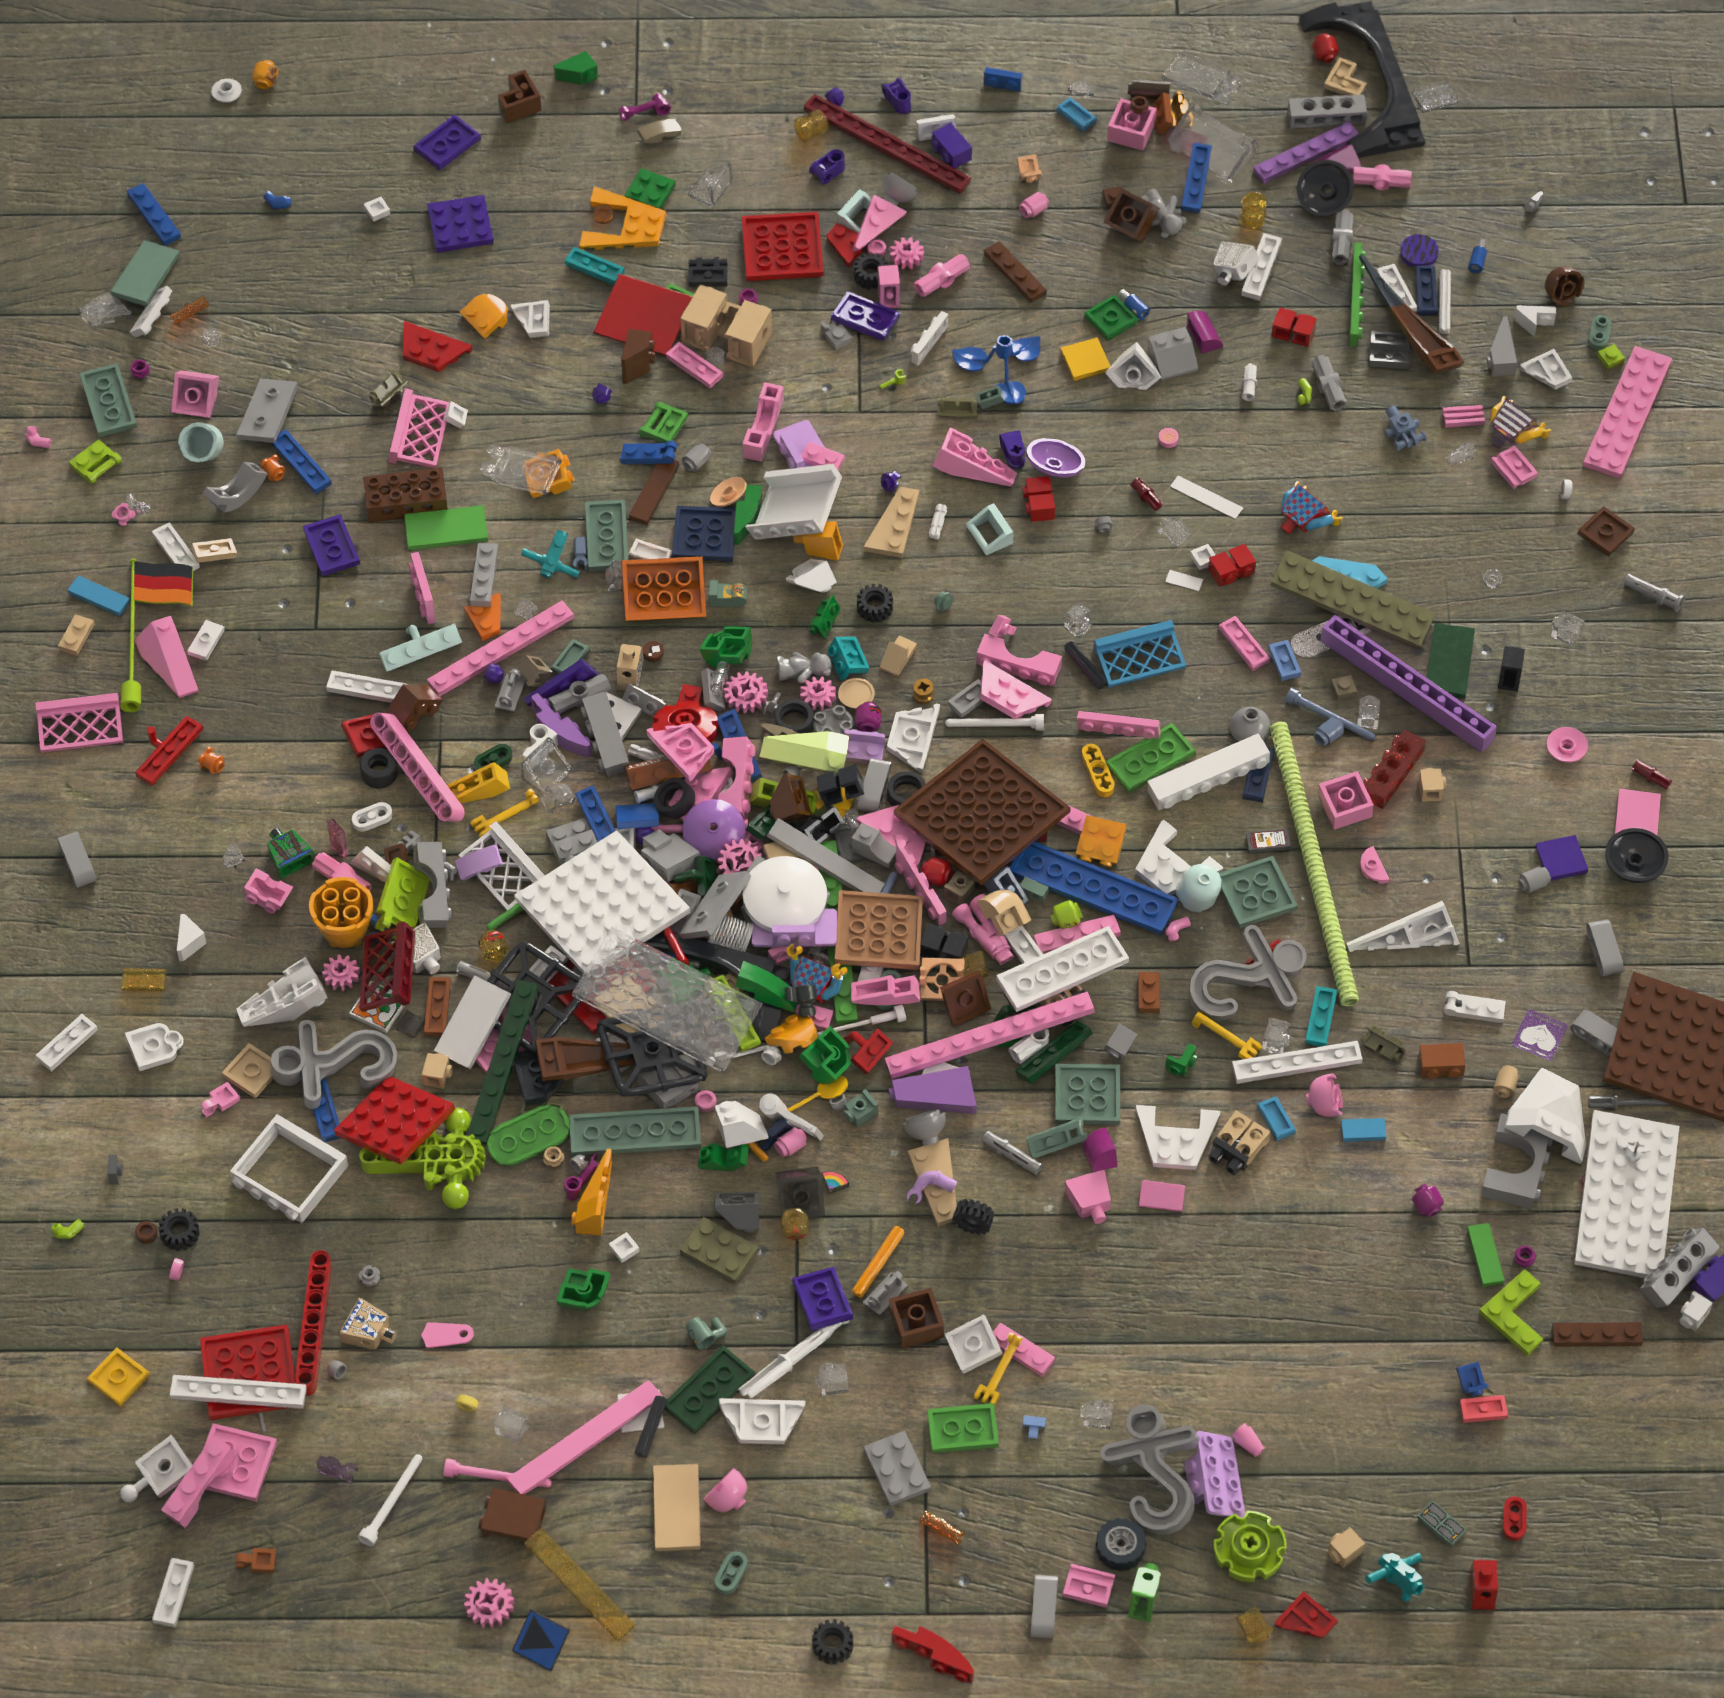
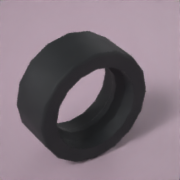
[775,699,813,734]
[887,771,926,806]
[654,777,695,819]

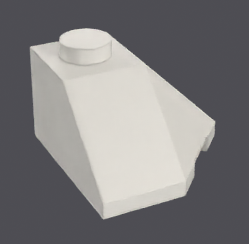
[1106,342,1161,390]
[786,559,837,593]

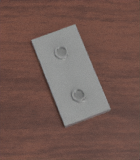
[237,378,299,443]
[679,871,751,939]

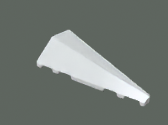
[1346,901,1460,952]

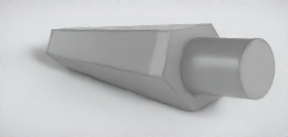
[1524,191,1543,213]

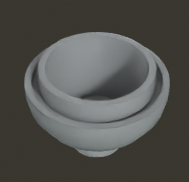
[883,172,918,206]
[1229,707,1271,741]
[903,1109,946,1146]

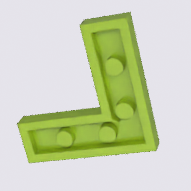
[1479,1269,1543,1356]

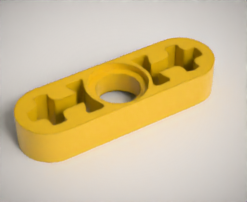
[1082,744,1114,798]

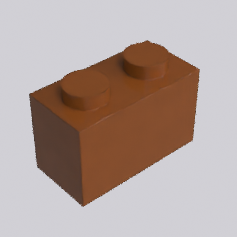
[1418,1043,1466,1079]

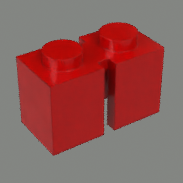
[1271,307,1317,347]
[1022,476,1055,522]
[1208,544,1256,587]

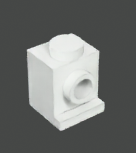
[1679,1291,1712,1331]

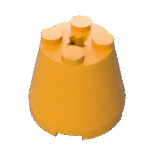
[309,877,373,948]

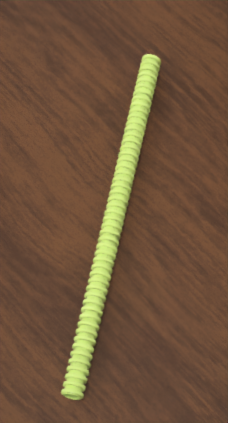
[1270,722,1359,1006]

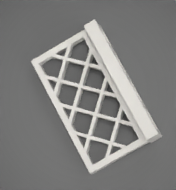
[459,821,545,911]

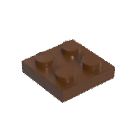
[1577,506,1635,556]
[940,970,991,1026]

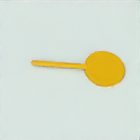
[787,1075,848,1112]

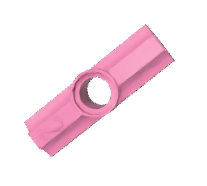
[1353,165,1412,190]
[914,254,970,297]
[312,852,372,891]

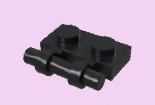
[689,257,728,287]

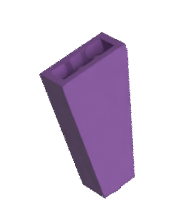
[889,1066,976,1114]

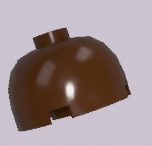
[1545,266,1585,306]

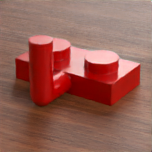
[843,1028,893,1074]

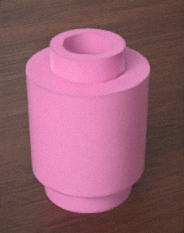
[1019,192,1048,218]
[774,1127,807,1158]

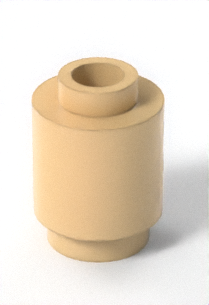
[1493,1065,1519,1099]

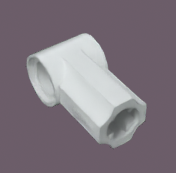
[1009,1029,1049,1064]

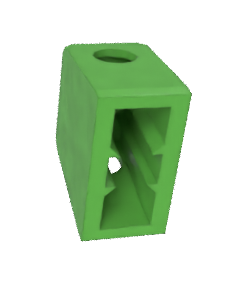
[1128,1563,1161,1622]

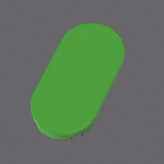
[487,1105,570,1166]

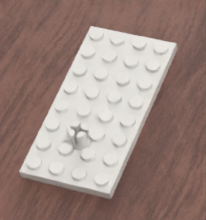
[1574,1110,1679,1278]

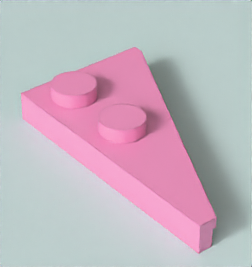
[853,195,907,252]

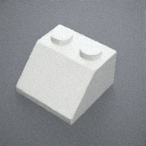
[715,1101,768,1148]

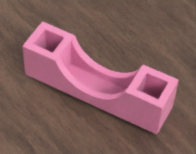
[743,382,784,462]
[976,634,1062,687]
[718,736,755,819]
[161,1435,237,1528]

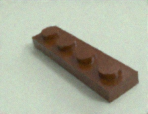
[984,241,1047,303]
[1552,1322,1643,1347]

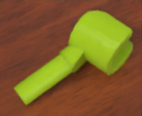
[879,369,907,389]

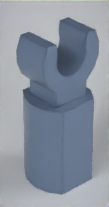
[573,537,588,571]

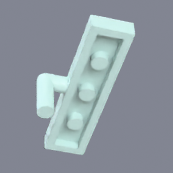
[379,624,462,672]

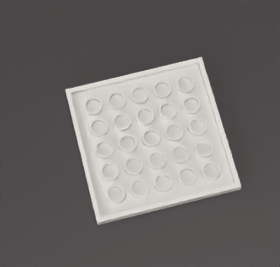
[514,831,691,979]

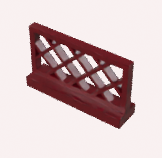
[359,921,416,1012]

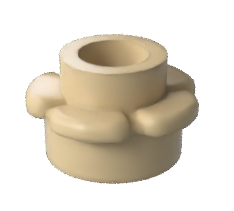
[543,1146,564,1167]

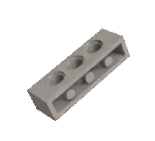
[1287,95,1367,129]
[1640,1228,1720,1308]

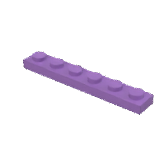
[1253,122,1359,184]

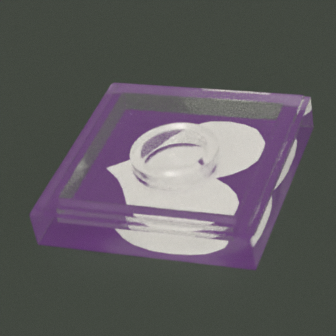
[1512,1009,1568,1061]

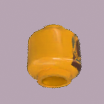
[252,60,279,89]

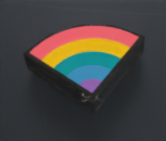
[821,1171,849,1194]

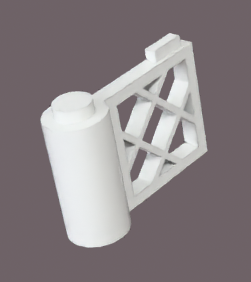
[759,1093,824,1141]

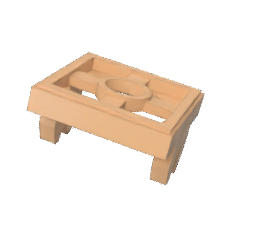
[920,958,965,1001]

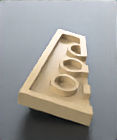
[864,487,920,558]
[908,1138,957,1227]

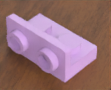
[844,729,885,764]

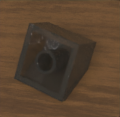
[775,1167,825,1221]

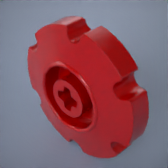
[652,701,718,743]

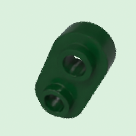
[474,744,513,770]

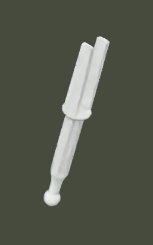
[739,1320,850,1399]

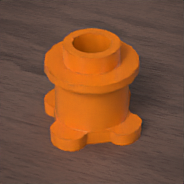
[260,455,285,481]
[198,747,225,774]

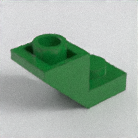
[698,1143,749,1172]

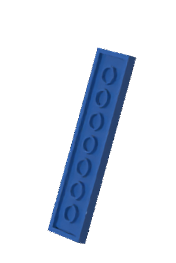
[1009,842,1179,935]

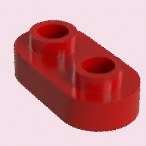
[1503,1496,1527,1541]

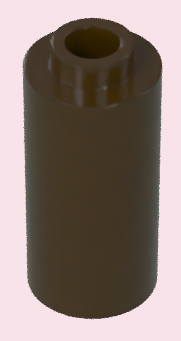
[1128,79,1170,100]

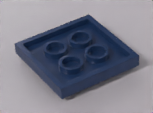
[672,506,736,562]

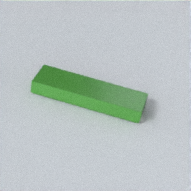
[1467,1223,1504,1287]

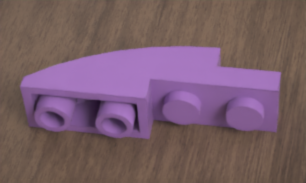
[531,693,592,758]

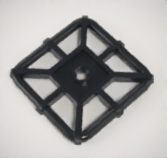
[487,941,590,1054]
[597,1004,708,1097]

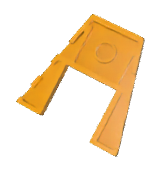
[579,187,666,251]

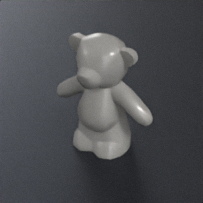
[1141,189,1187,239]
[777,652,832,683]

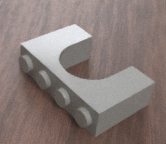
[1481,1113,1553,1209]

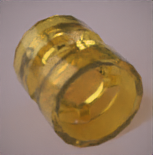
[794,109,829,142]
[1240,192,1267,228]

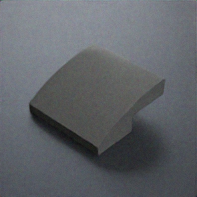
[1369,331,1410,369]

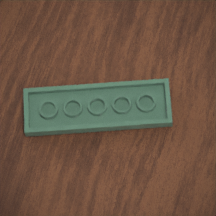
[569,1106,701,1156]

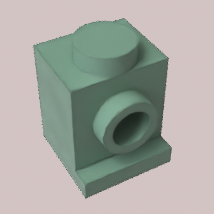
[844,1089,878,1128]

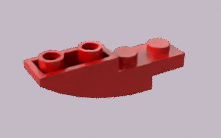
[891,1625,974,1683]

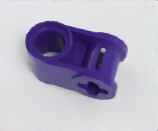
[881,78,911,114]
[809,149,845,185]
[999,430,1025,469]

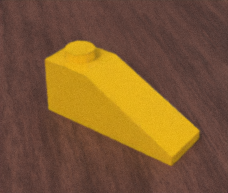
[447,762,510,804]

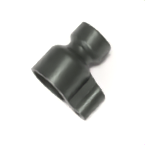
[785,985,817,1016]

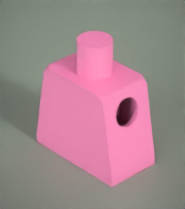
[1065,1170,1111,1224]

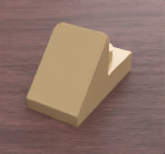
[880,635,917,677]

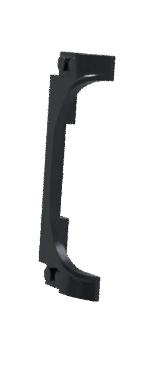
[1299,1,1425,158]
[569,931,792,1043]

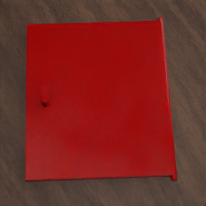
[593,273,693,356]

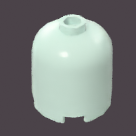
[178,422,224,462]
[1176,864,1221,912]

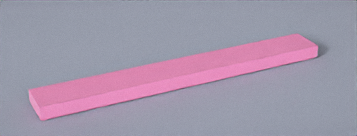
[507,1380,662,1495]

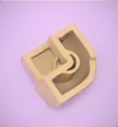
[977,890,1031,936]

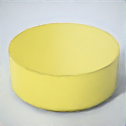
[455,1395,479,1412]

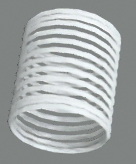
[708,915,754,952]

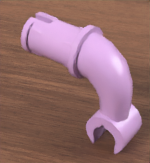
[907,1170,957,1204]

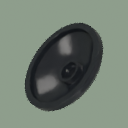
[1297,160,1354,217]
[1605,828,1669,883]

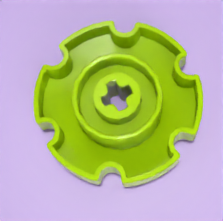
[1213,1511,1287,1582]

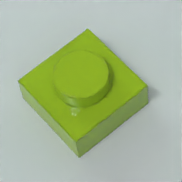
[1597,344,1625,370]

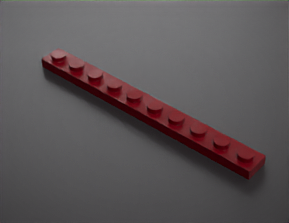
[803,94,971,194]

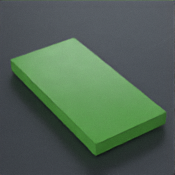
[404,505,488,551]
[1105,723,1196,794]

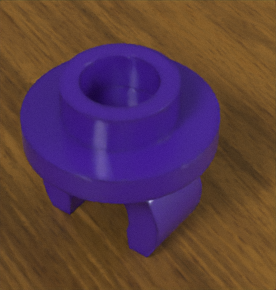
[881,471,902,492]

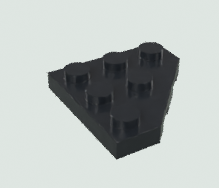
[514,1051,564,1106]

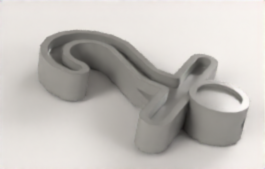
[1188,925,1307,1021]
[270,1020,397,1109]
[1100,1405,1200,1535]

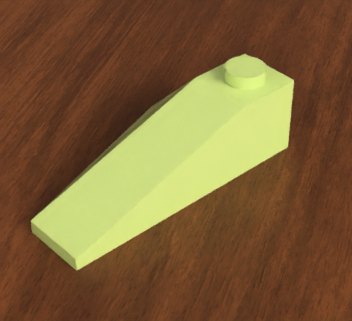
[759,731,849,773]

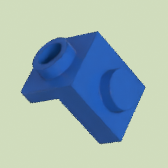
[1456,1362,1489,1396]

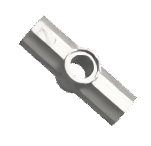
[1332,210,1354,265]
[1312,355,1347,411]
[548,674,611,714]

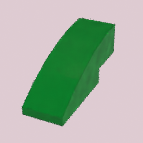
[734,485,762,545]
[735,961,797,1012]

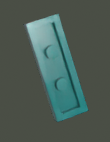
[564,247,625,285]
[1305,986,1338,1047]

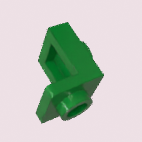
[1165,1044,1198,1077]

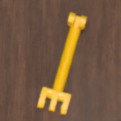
[470,789,539,838]
[1192,1011,1262,1059]
[973,1332,1023,1407]

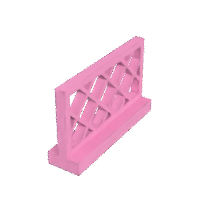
[388,388,450,468]
[35,693,123,753]

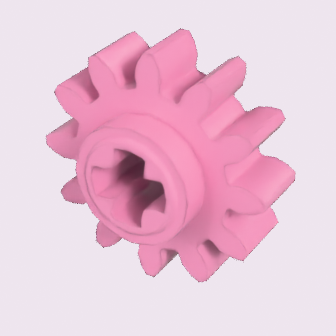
[890,237,924,269]
[800,677,836,711]
[322,954,360,991]

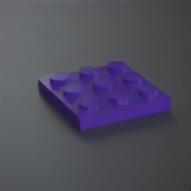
[427,195,494,253]

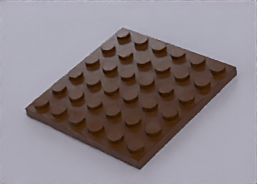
[893,739,1071,885]
[1602,972,1724,1122]

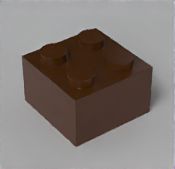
[1103,188,1160,243]
[889,1288,944,1349]

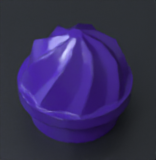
[825,87,844,106]
[592,384,612,404]
[483,663,504,684]
[635,827,655,845]

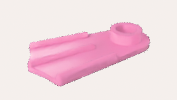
[421,1322,474,1348]

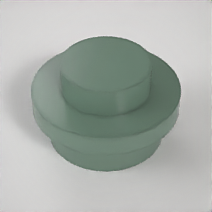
[934,591,953,611]

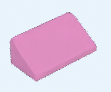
[1139,1180,1185,1212]

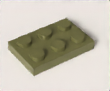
[680,1217,759,1284]

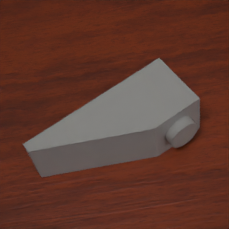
[1486,316,1517,377]

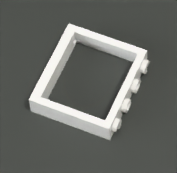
[230,1114,348,1223]

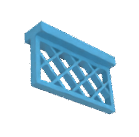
[1093,620,1186,688]

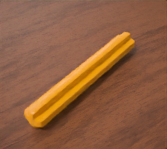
[852,1226,904,1298]

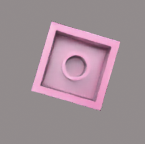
[1107,98,1156,151]
[1318,771,1374,830]

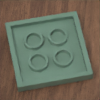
[1219,856,1298,929]
[1055,1064,1120,1125]

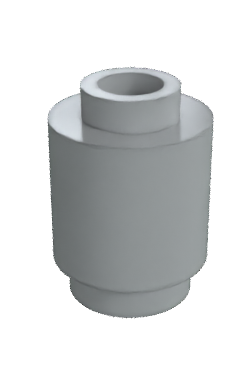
[682,444,711,472]
[1518,867,1551,894]

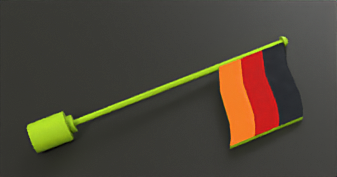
[120,558,193,713]

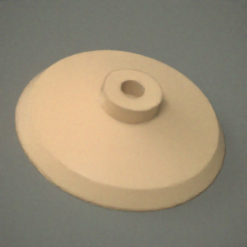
[838,678,875,708]

